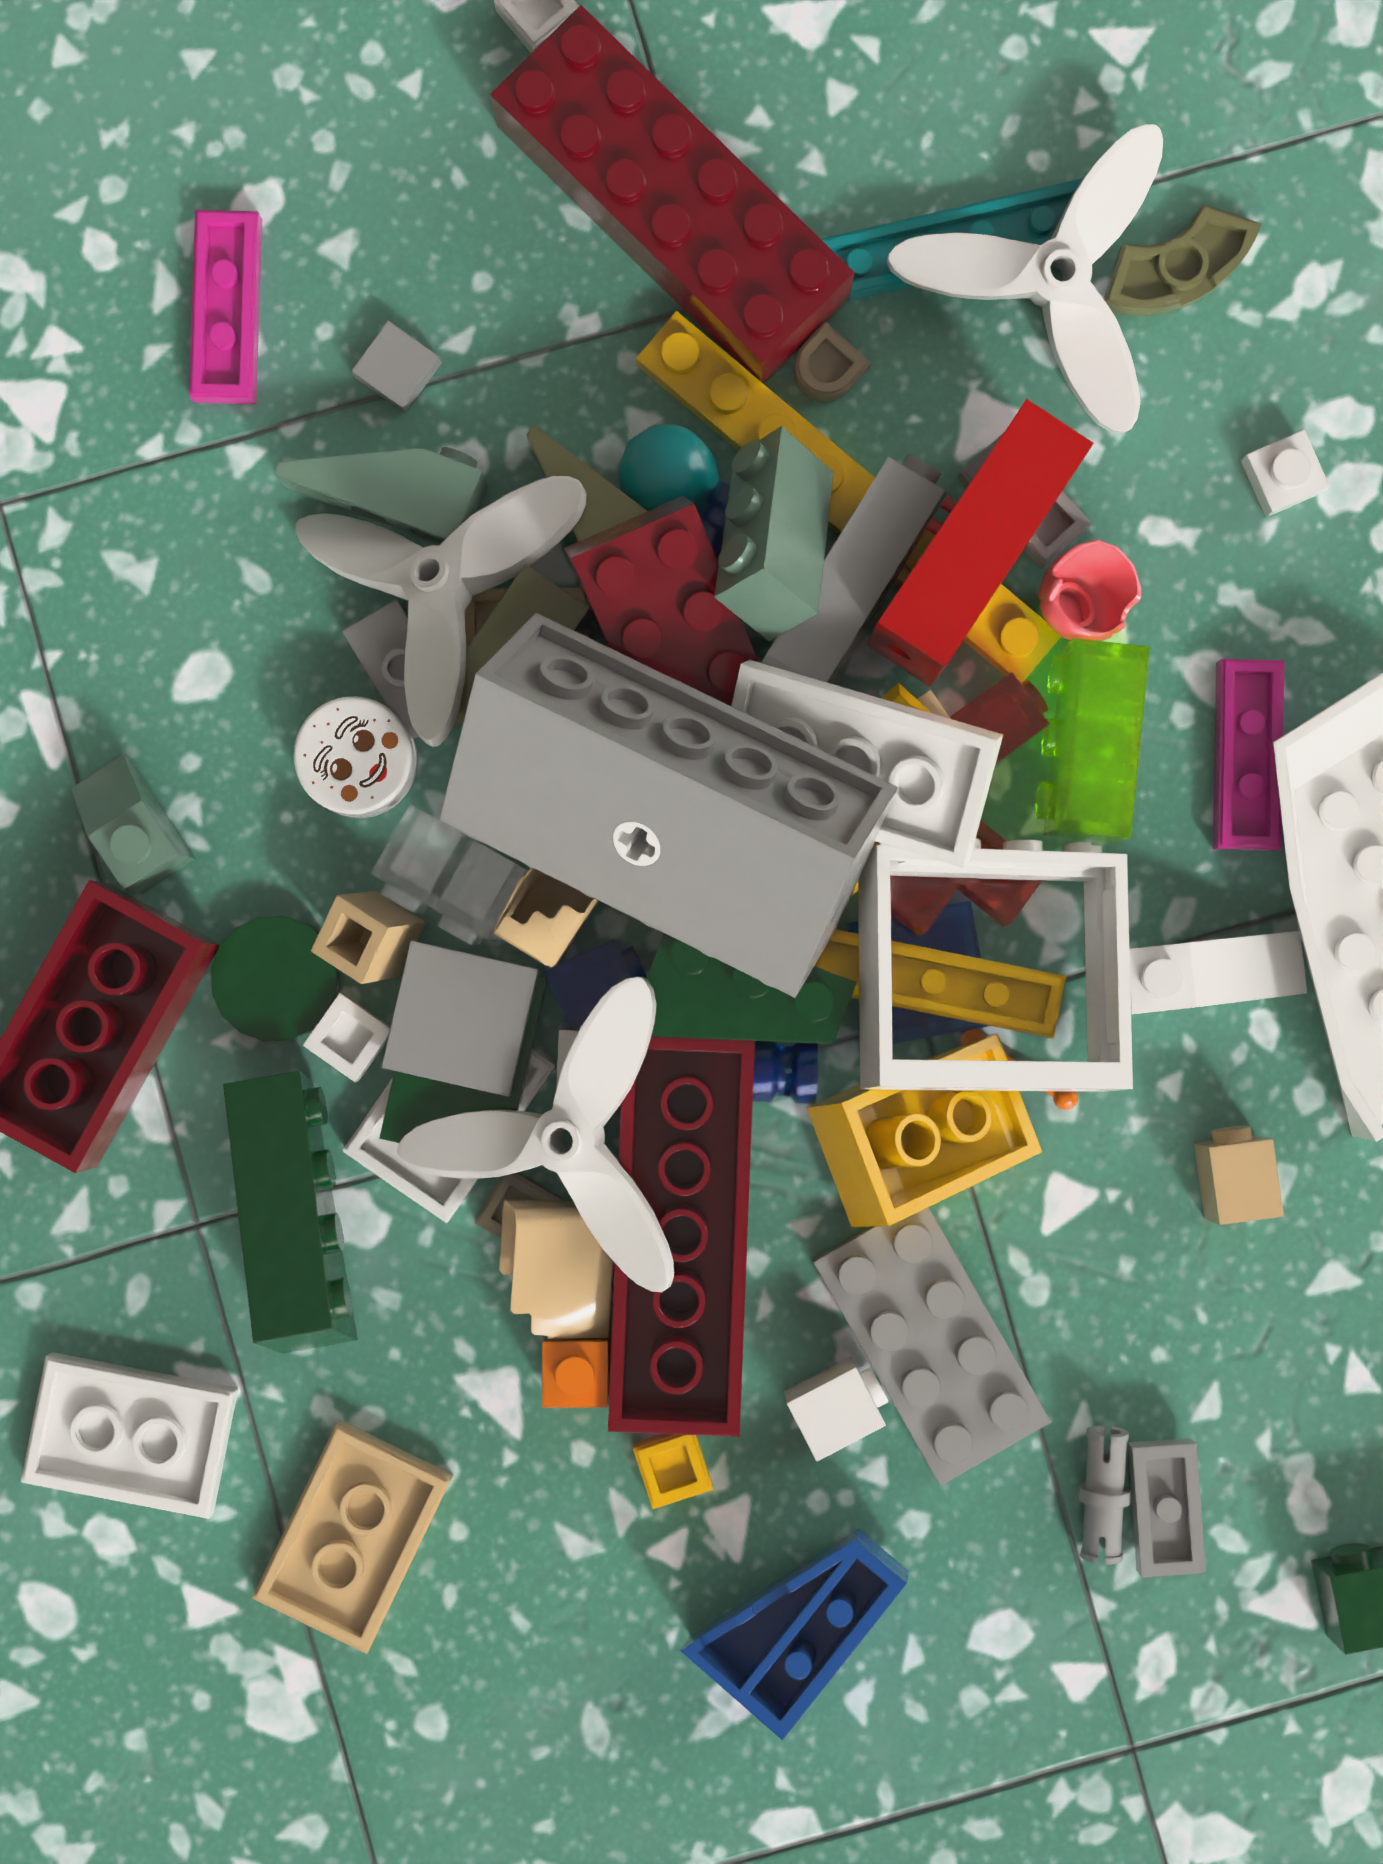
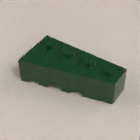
[223,1070,358,1354]

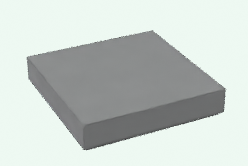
[381,941,539,1097]

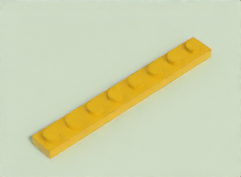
[636,311,1061,687]

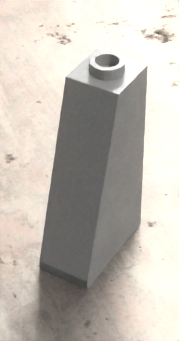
[761,454,947,684]

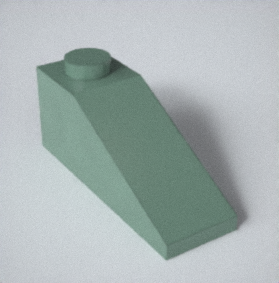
[274,447,488,546]

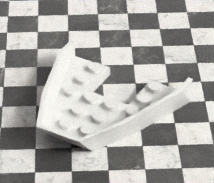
[1273,673,1383,1142]

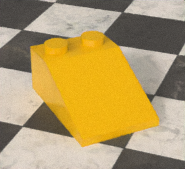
[806,1033,1042,1227]

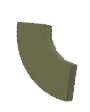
[1103,204,1262,316]

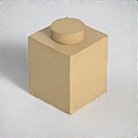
[311,891,426,984]
[1194,1126,1284,1225]

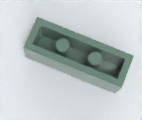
[714,426,833,641]

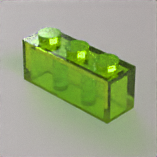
[1035,638,1150,843]

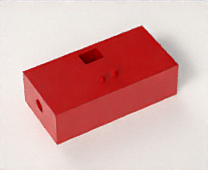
[866,399,1094,687]

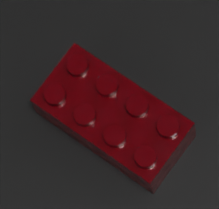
[564,496,759,706]
[0,880,220,1173]

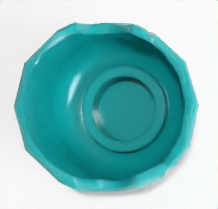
[618,424,721,515]

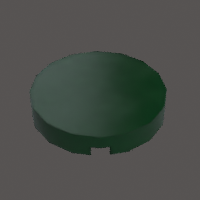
[211,916,340,1042]

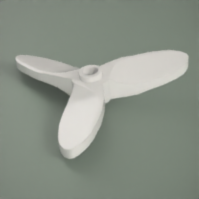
[886,124,1163,434]
[295,476,587,747]
[397,976,674,1292]

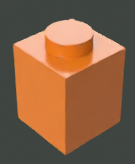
[542,1329,611,1408]

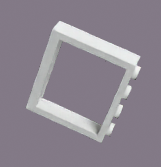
[858,838,1133,1092]

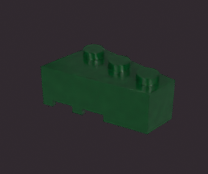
[647,933,857,1044]

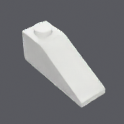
[1129,931,1307,1014]

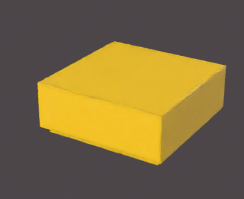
[633,1434,713,1509]

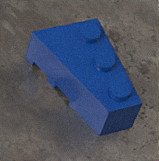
[680,1529,909,1740]

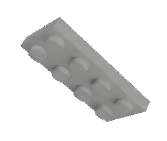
[812,1207,1051,1486]

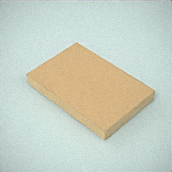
[252,1420,453,1654]

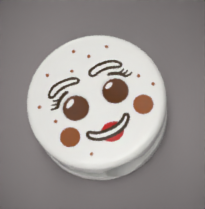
[294,696,418,818]

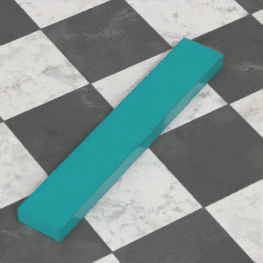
[821,178,1084,302]

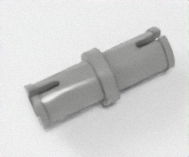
[1078,1425,1131,1565]

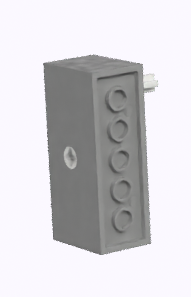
[439,613,898,998]

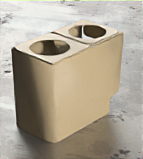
[493,868,599,967]
[499,1199,614,1339]

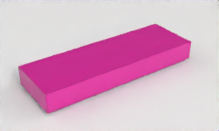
[189,210,262,404]
[1213,659,1285,851]

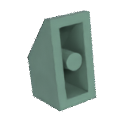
[71,754,195,894]

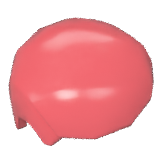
[1038,539,1141,646]

